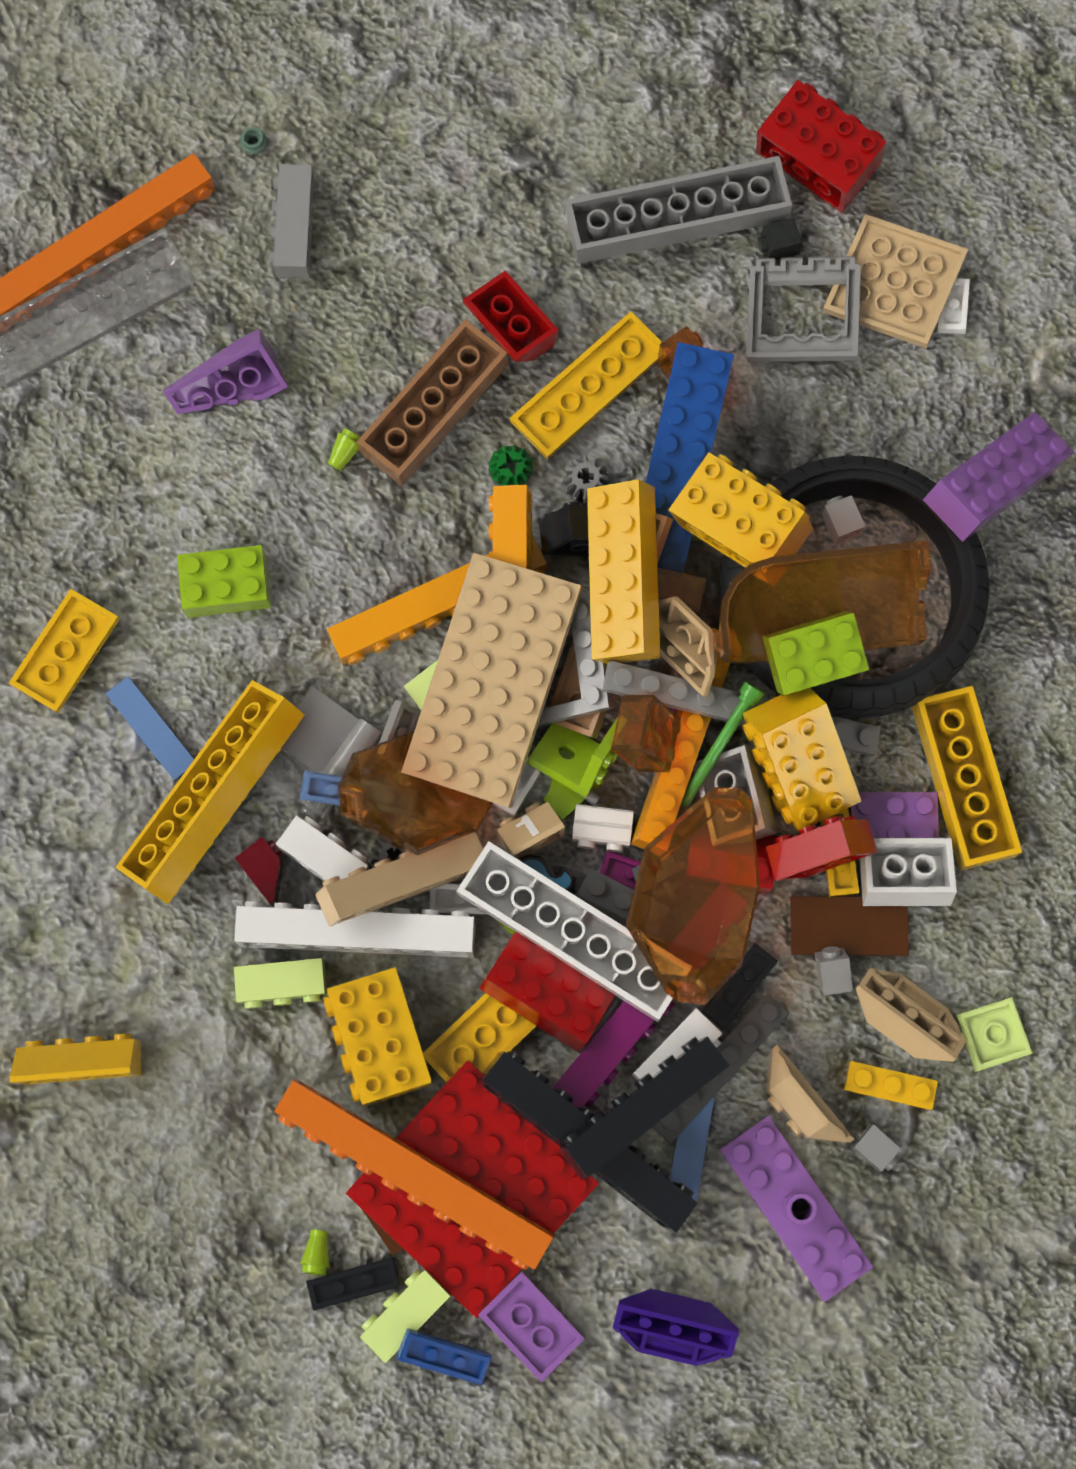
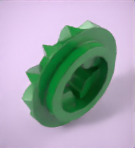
[489,444,533,486]

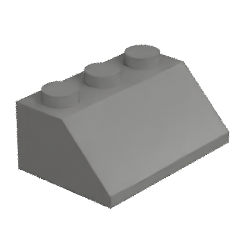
[694,745,778,846]

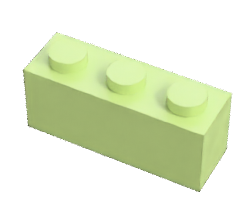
[234,958,327,1009]
[360,1269,451,1363]

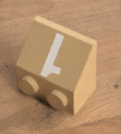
[497,802,565,859]

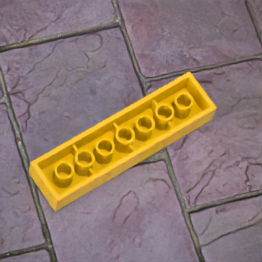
[115,680,305,904]

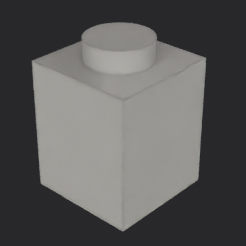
[821,495,866,545]
[815,946,853,996]
[850,1124,901,1172]

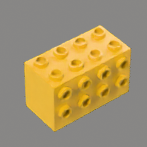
[669,452,813,586]
[742,688,861,832]
[323,967,432,1108]

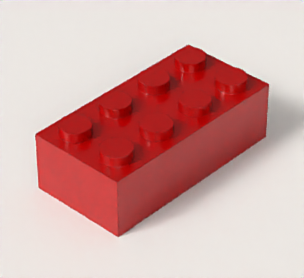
[479,931,615,1052]

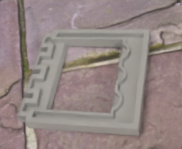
[746,256,861,362]
[538,596,614,727]

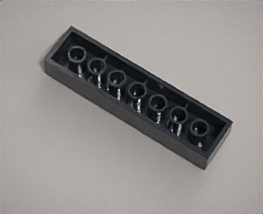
[477,1051,698,1233]

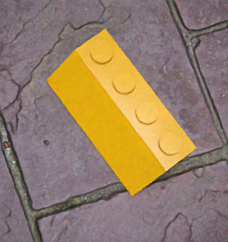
[10,1034,142,1085]

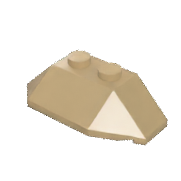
[659,596,719,697]
[856,968,967,1062]
[766,1044,854,1143]

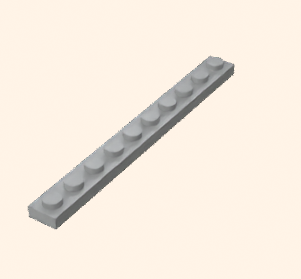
[602,661,881,757]

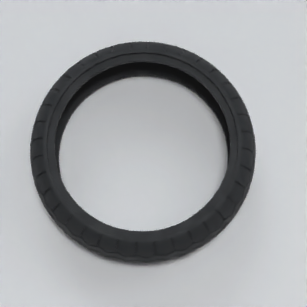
[719,455,989,719]

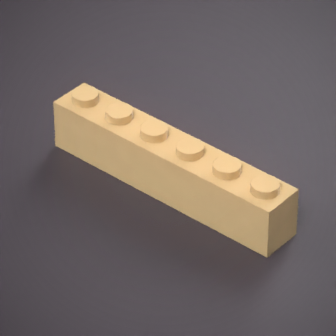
[315,832,483,927]

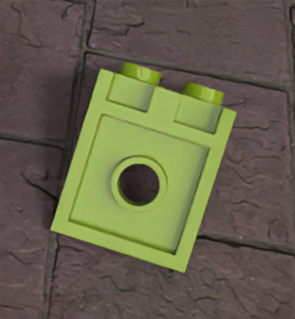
[527,715,629,798]

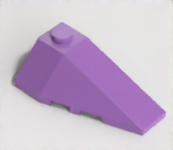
[163,329,288,414]

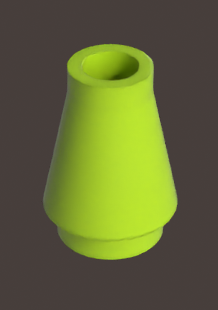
[327,428,360,471]
[300,1230,330,1276]

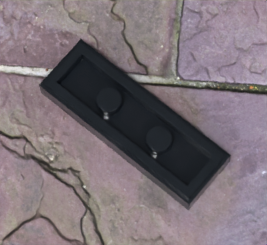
[701,943,778,1030]
[306,1256,401,1311]

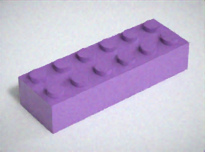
[923,412,1074,542]

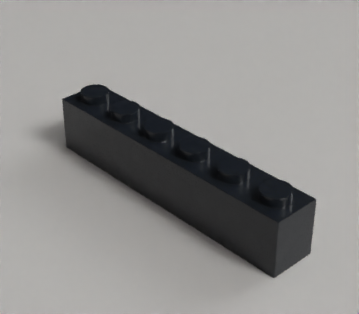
[559,1036,729,1180]

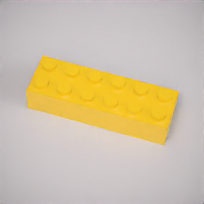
[587,479,660,664]
[912,686,1022,871]

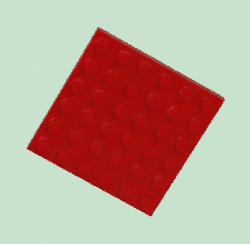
[345,1060,599,1319]

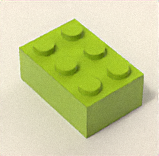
[177,545,271,618]
[762,611,869,695]

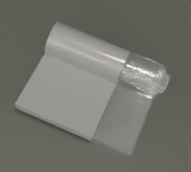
[261,687,382,820]

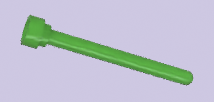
[681,681,765,807]

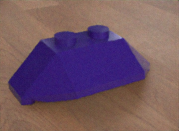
[613,1289,739,1366]

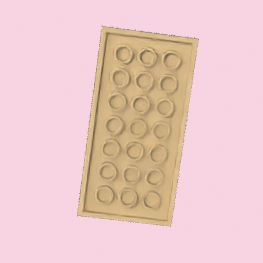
[401,553,583,808]

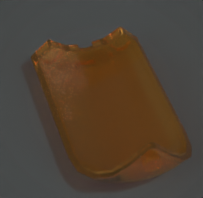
[713,540,932,663]

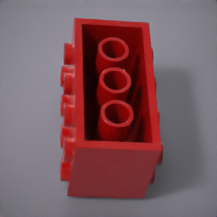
[756,80,886,213]

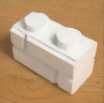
[572,804,634,852]

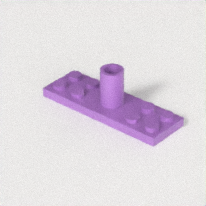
[719,1116,873,1302]

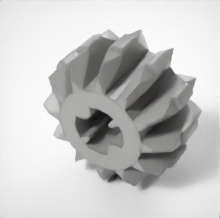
[562,455,610,505]

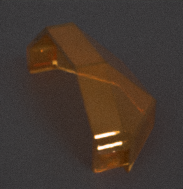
[338,731,493,855]
[626,787,760,1005]

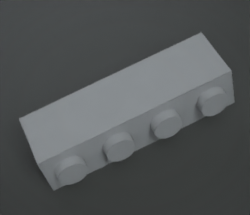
[269,164,315,278]

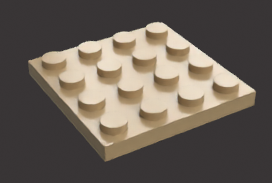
[823,214,968,349]

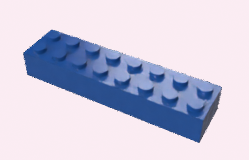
[646,342,734,580]

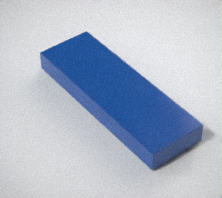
[396,1328,492,1385]

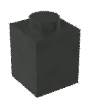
[758,218,802,260]

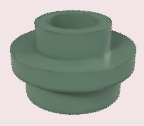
[240,127,267,155]

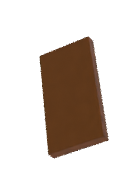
[790,896,909,957]

